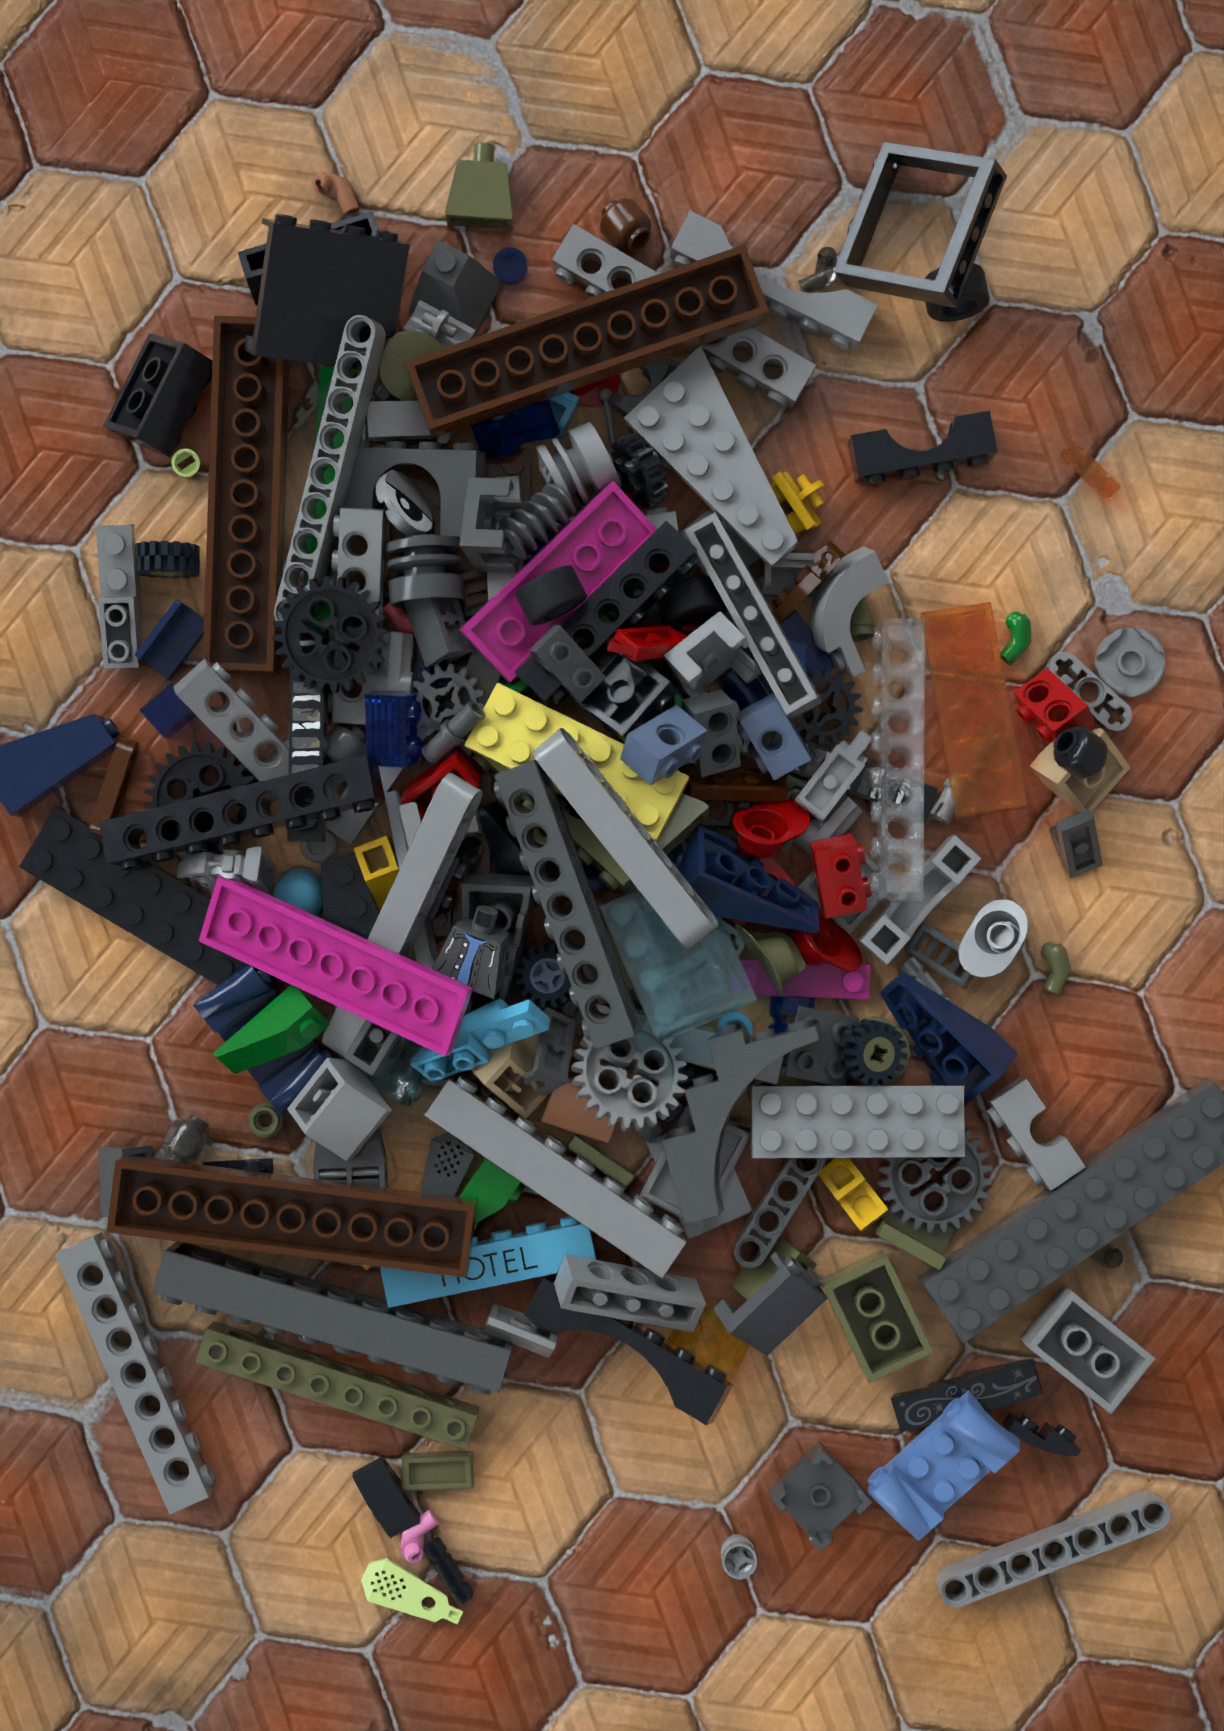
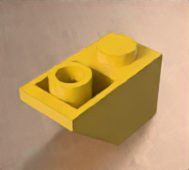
[353,836,399,911]

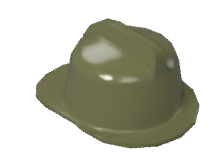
[735,923,805,996]

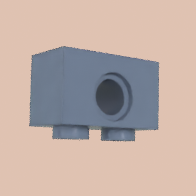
[737,692,811,780]
[620,705,708,785]

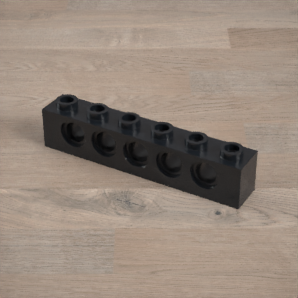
[515,521,698,708]

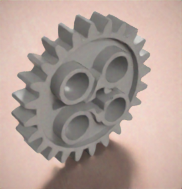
[571,1019,688,1132]

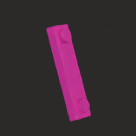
[728,959,871,1000]

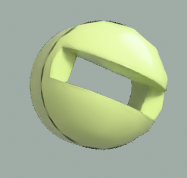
[171,449,200,477]

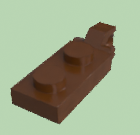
[771,540,845,624]

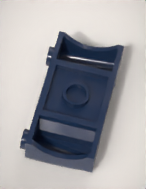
[193,963,337,1116]

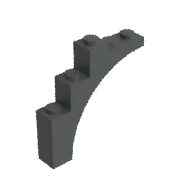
[662,1019,823,1224]

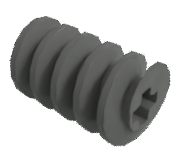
[498,484,576,561]

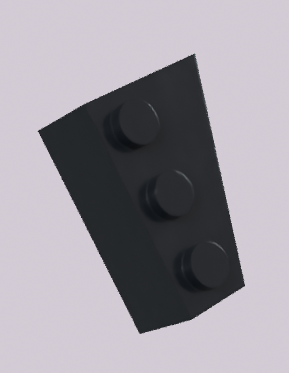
[321,851,380,939]

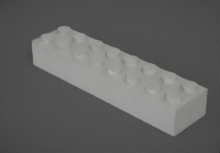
[424,1074,686,1278]

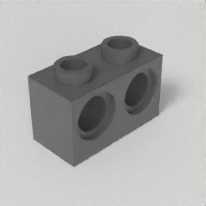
[681,689,743,777]

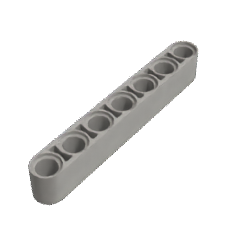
[533,728,718,948]
[935,1490,1171,1608]

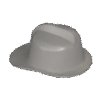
[959,899,1029,978]

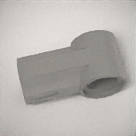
[375,632,414,704]
[793,794,863,858]

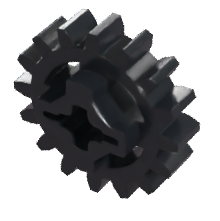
[611,432,668,509]
[792,668,863,745]

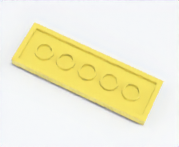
[464,683,690,842]

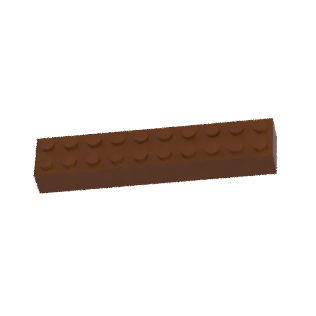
[405,244,769,439]
[203,316,290,676]
[107,1155,478,1278]

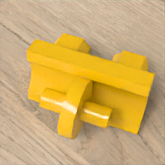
[770,471,824,534]

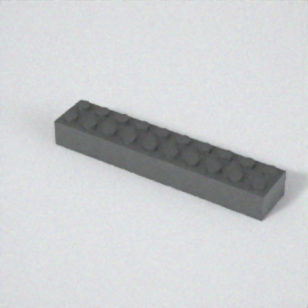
[918,1079,1224,1343]
[153,1241,512,1395]

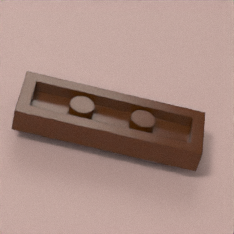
[680,767,789,802]

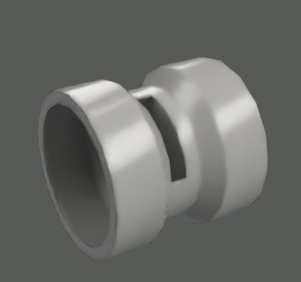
[720,1534,757,1579]

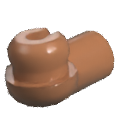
[312,172,360,216]

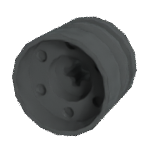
[386,534,465,608]

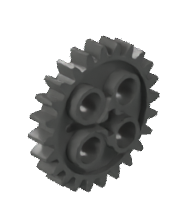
[877,1128,993,1233]

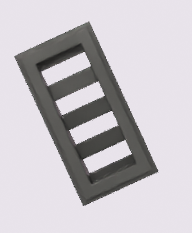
[904,922,974,990]

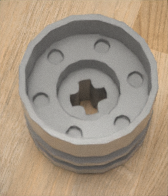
[535,420,621,510]

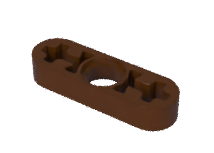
[89,737,140,837]

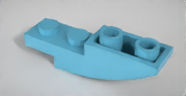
[410,998,550,1082]

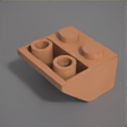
[540,1049,632,1144]

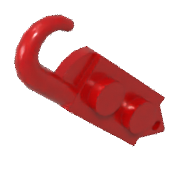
[607,625,699,662]

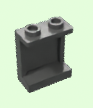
[713,1251,828,1356]

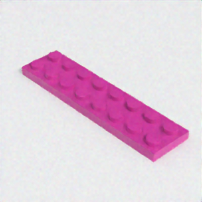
[199,876,473,1057]

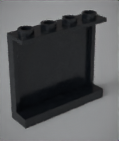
[244,214,410,369]

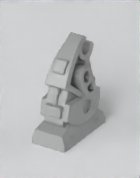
[177,846,276,896]

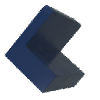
[135,599,204,680]

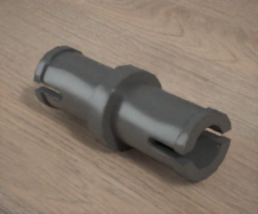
[421,701,486,765]

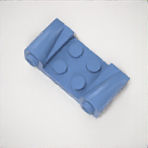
[868,1390,1020,1541]

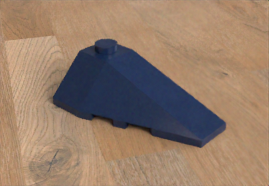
[678,825,820,933]
[880,972,1018,1106]

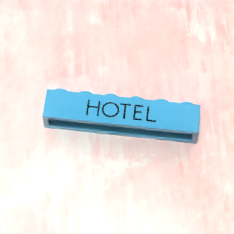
[380,1216,597,1308]

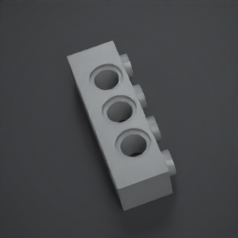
[173,659,289,781]
[554,1254,706,1332]

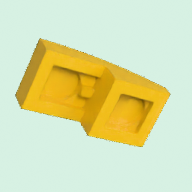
[818,1158,889,1232]

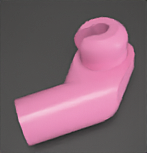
[400,1509,439,1564]

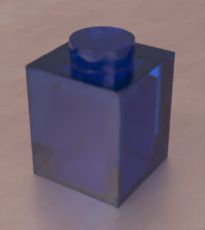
[140,682,196,739]

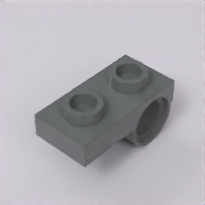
[529,624,606,703]

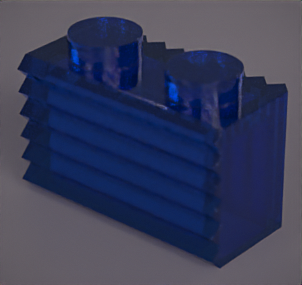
[365,690,422,768]

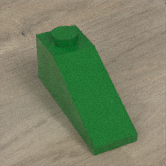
[213,985,330,1074]
[459,1157,526,1223]

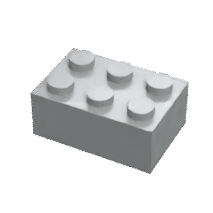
[1020,1284,1156,1414]

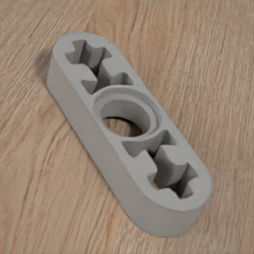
[1046,652,1132,732]

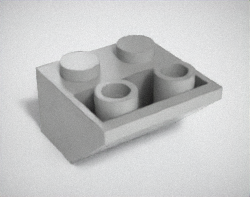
[287,1057,392,1162]

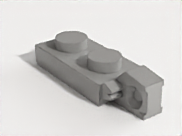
[794,730,873,823]

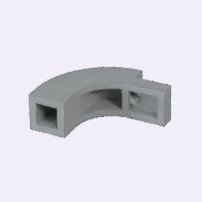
[811,546,889,678]

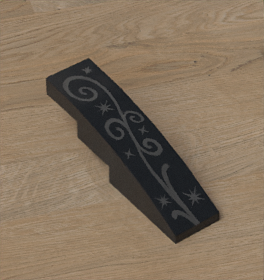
[891,1358,1043,1432]

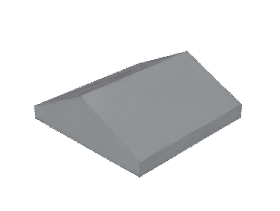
[483,1302,558,1358]

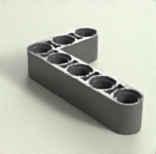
[732,1079,828,1268]

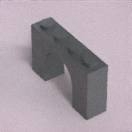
[339,441,486,537]

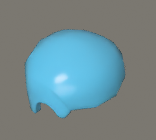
[273,867,323,916]

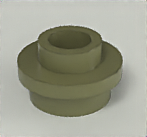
[248,1102,284,1138]

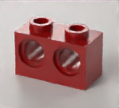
[1013,668,1096,745]

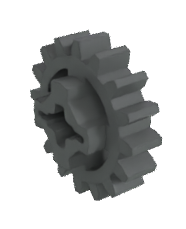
[408,663,486,736]

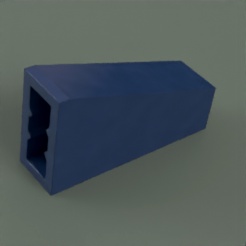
[0,714,121,817]

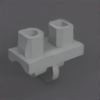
[403,300,476,348]

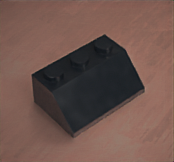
[103,333,213,457]

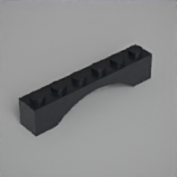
[523,1275,734,1425]

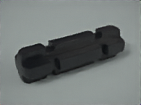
[424,1537,473,1605]

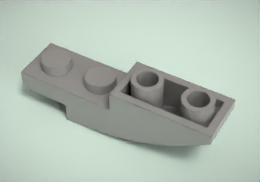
[96,524,141,669]

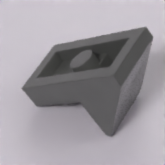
[1050,809,1103,878]

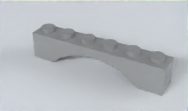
[670,211,878,351]

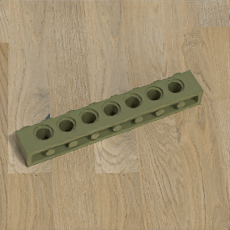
[195,1321,480,1450]

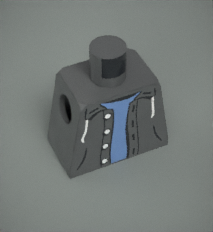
[432,905,509,999]

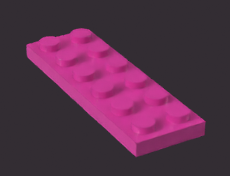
[459,481,657,682]

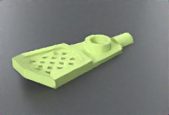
[361,1558,463,1625]

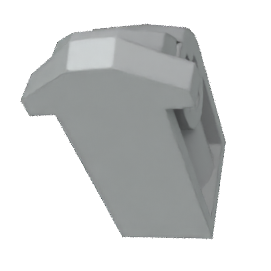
[362,401,454,447]

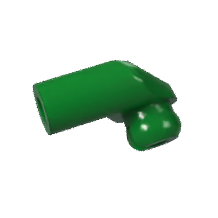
[998,611,1031,666]

